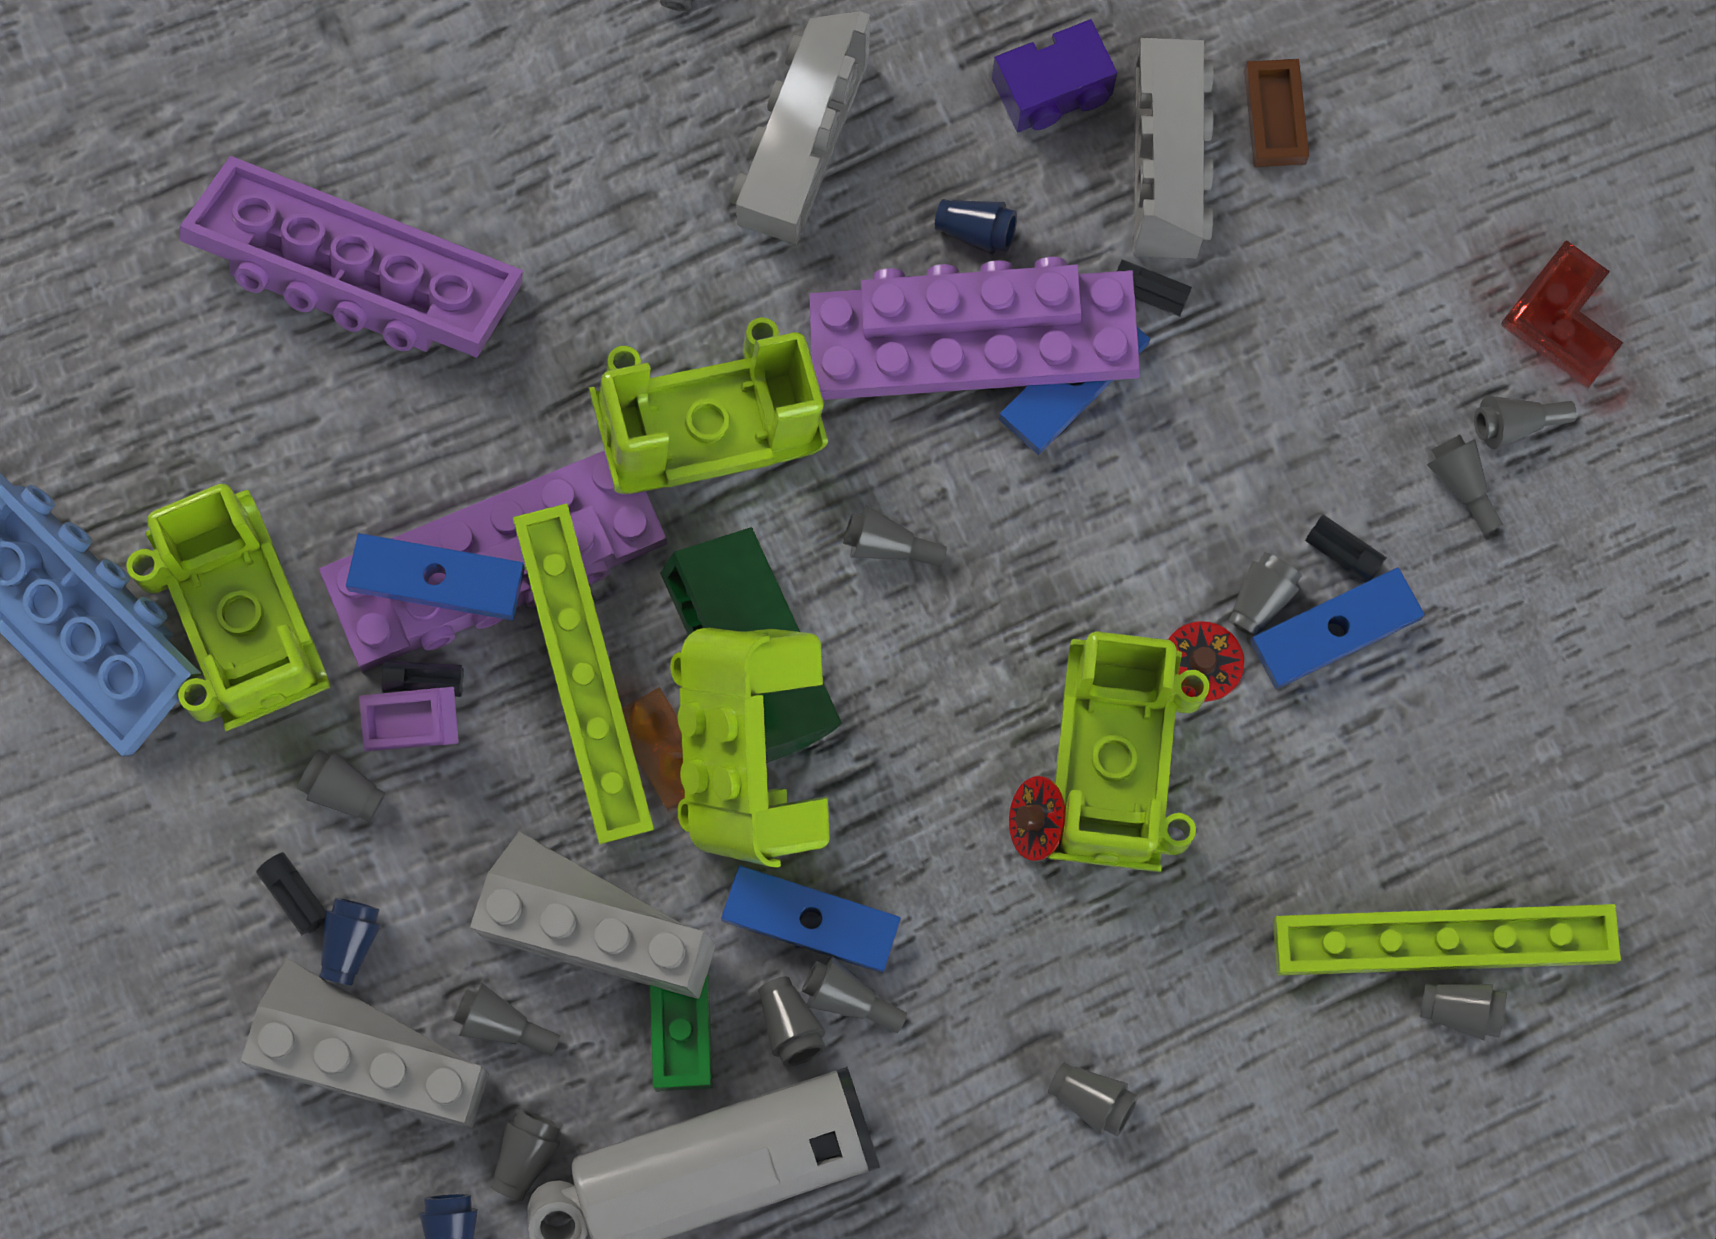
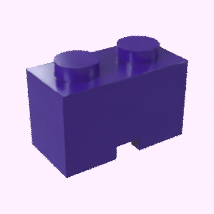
[992,19,1117,133]

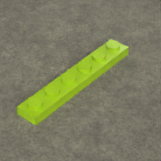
[513,503,654,845]
[1273,904,1621,976]

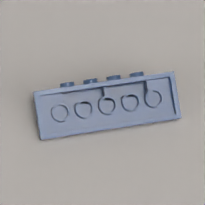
[0,473,201,756]

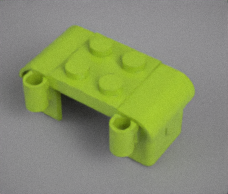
[588,317,828,494]
[126,483,331,732]
[670,628,830,867]
[1048,631,1209,872]

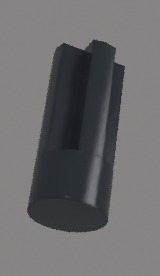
[1117,259,1192,317]
[1305,514,1387,583]
[381,661,464,697]
[256,852,326,936]

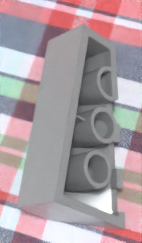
[730,11,870,245]
[1133,38,1213,258]
[470,832,716,999]
[240,958,489,1129]

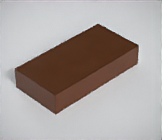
[1244,59,1309,167]

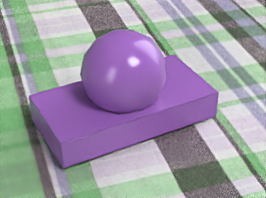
[359,687,459,751]

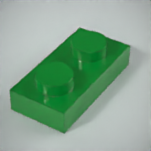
[650,973,713,1092]

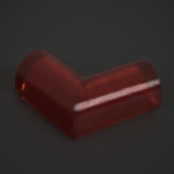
[1501,240,1623,389]

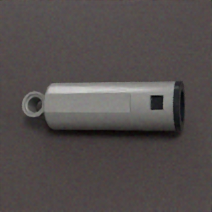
[528,1067,880,1239]

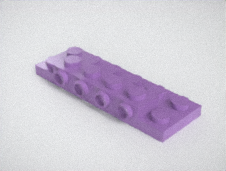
[180,156,523,358]
[809,257,1140,400]
[318,451,667,672]

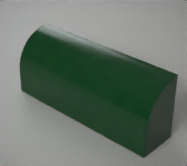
[660,527,842,763]

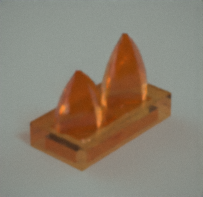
[622,687,685,813]

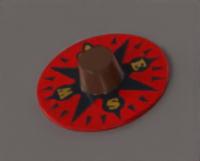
[1168,621,1244,702]
[1009,776,1066,861]

